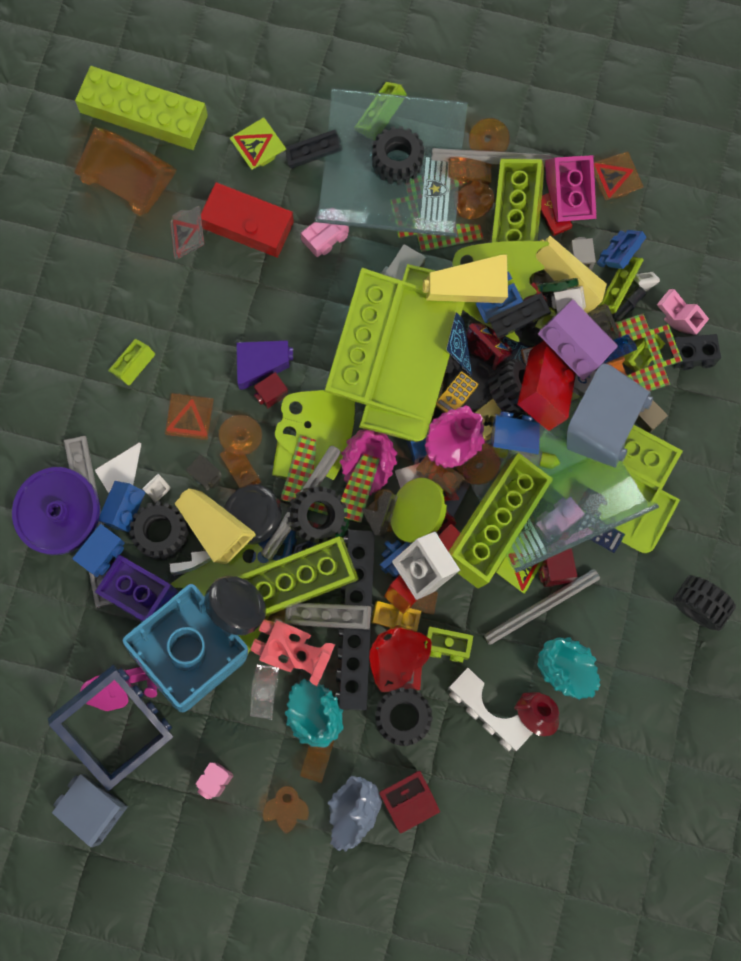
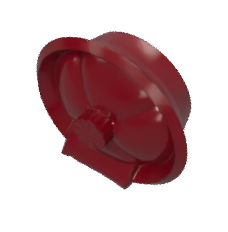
[514,692,559,736]

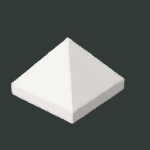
[634,272,660,292]
[142,474,171,503]

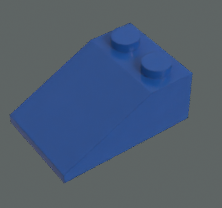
[491,411,540,454]

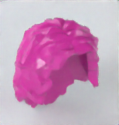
[425,405,485,468]
[340,429,397,496]

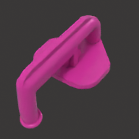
[80,667,157,711]

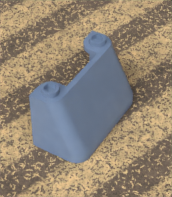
[567,363,653,468]

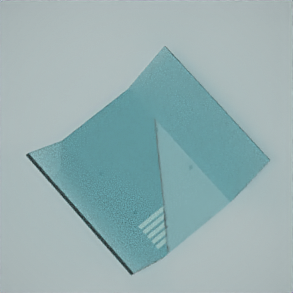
[315,88,468,237]
[462,396,659,573]

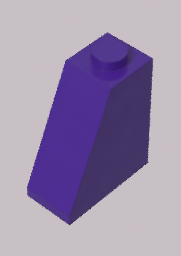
[237,341,293,390]

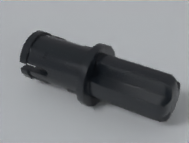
[610,285,646,321]

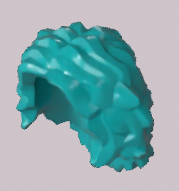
[537,637,600,700]
[285,679,344,747]

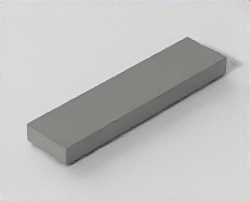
[285,603,371,630]

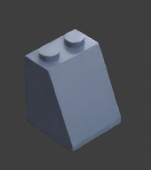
[52,774,128,847]

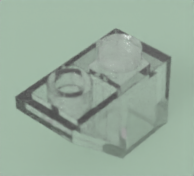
[250,665,279,719]

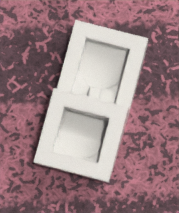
[170,551,212,576]

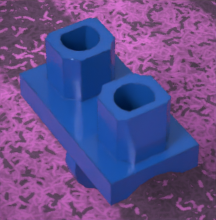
[380,540,412,579]

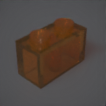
[416,455,464,500]

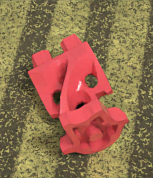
[250,619,335,686]

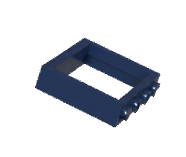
[48,664,173,791]

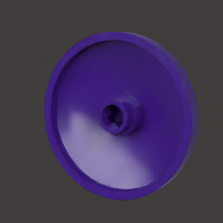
[12,467,100,555]

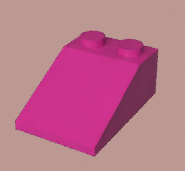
[545,155,597,222]

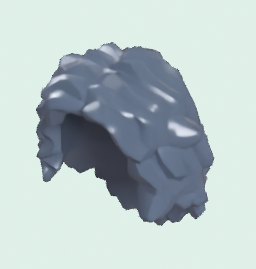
[328,776,382,852]

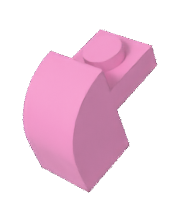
[657,289,709,335]

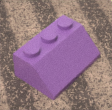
[538,299,618,380]

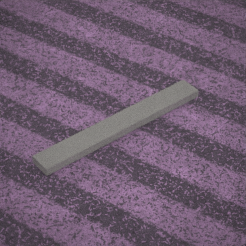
[64,436,113,608]

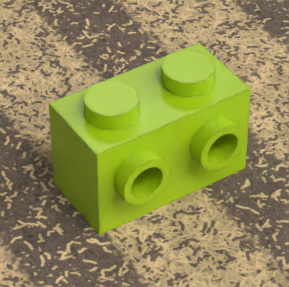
[425,627,473,663]

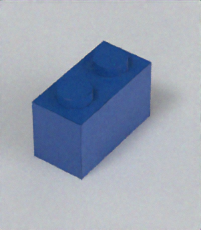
[98,481,146,532]
[72,524,125,578]

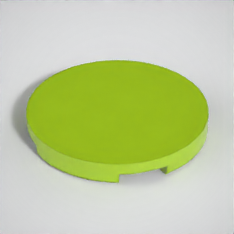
[390,478,447,543]

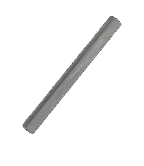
[431,148,553,167]
[261,446,341,560]
[484,569,600,645]

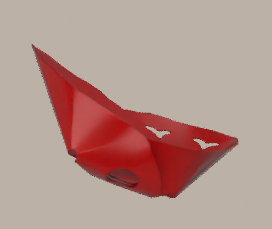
[369,625,432,692]

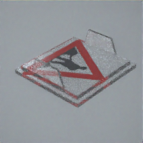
[171,206,204,260]

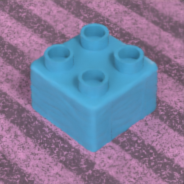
[123,584,248,712]

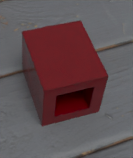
[254,372,289,409]

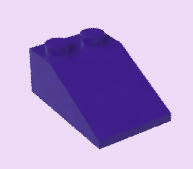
[95,555,179,622]

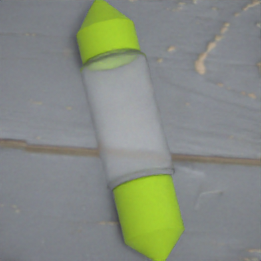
[491,446,560,469]

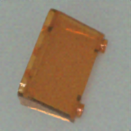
[74,128,177,215]

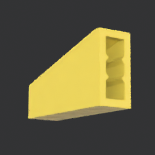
[536,236,607,315]
[423,255,508,303]
[175,489,256,564]

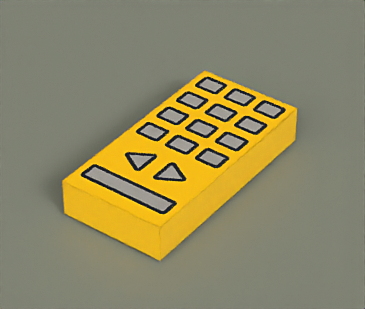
[435,371,478,413]

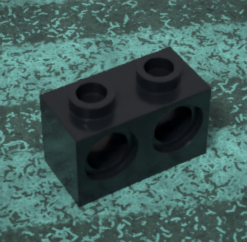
[671,334,721,371]

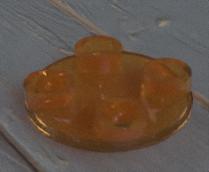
[453,180,494,219]

